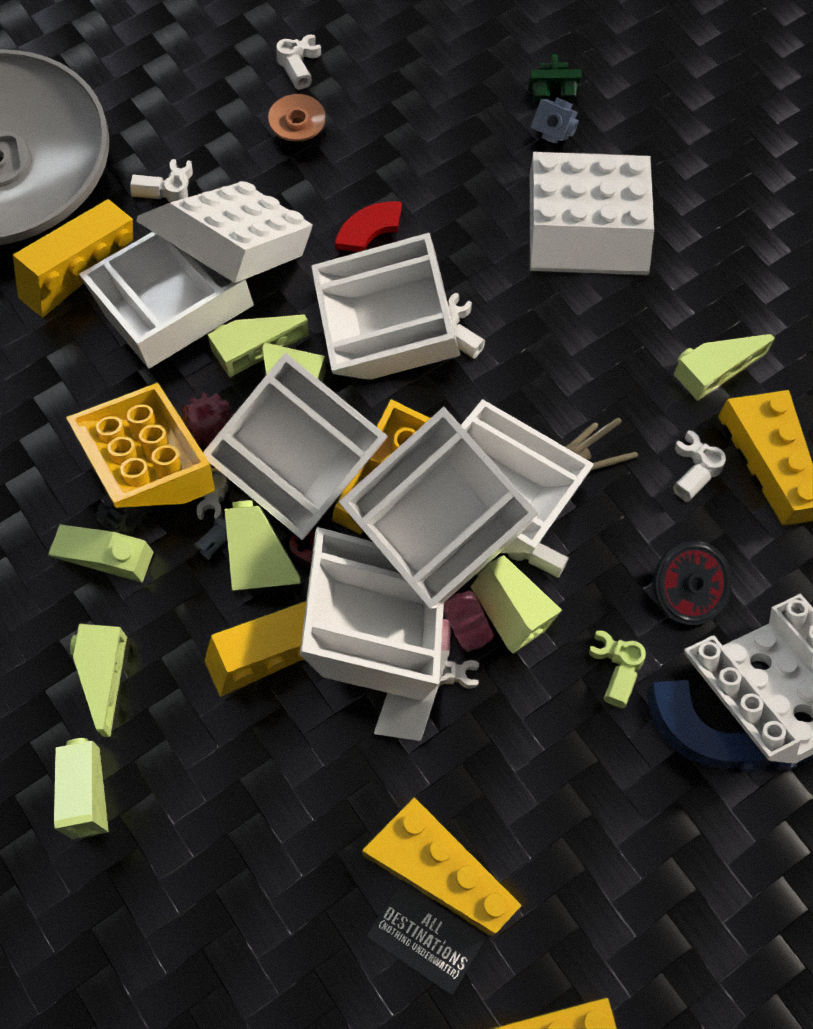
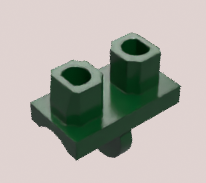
[527,54,582,102]

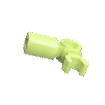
[589,631,646,708]

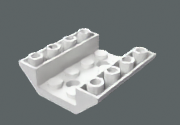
[684,594,813,764]

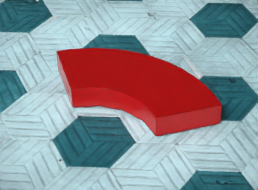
[335,201,402,252]

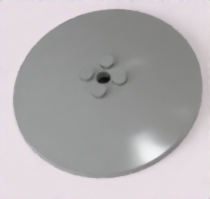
[0,49,109,245]

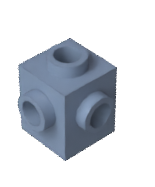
[530,98,579,144]

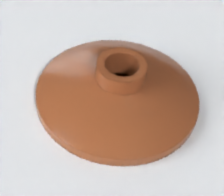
[268,94,325,142]

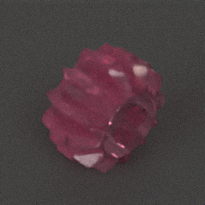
[180,392,233,446]
[444,590,493,651]

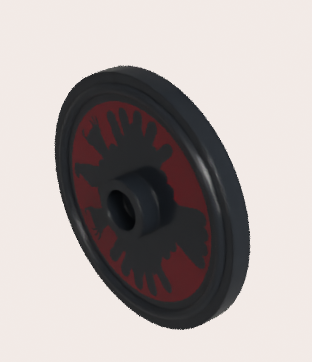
[653,541,732,625]

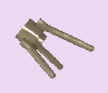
[565,418,638,471]

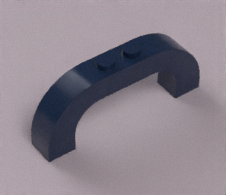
[647,680,813,773]

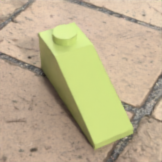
[207,315,309,378]
[673,334,775,401]
[48,525,154,583]
[70,624,127,737]

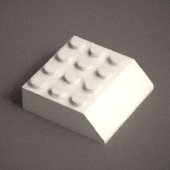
[530,152,654,275]
[137,181,313,283]
[79,232,254,369]
[311,233,460,380]
[203,352,388,540]
[461,399,594,554]
[339,407,539,609]
[300,527,444,701]

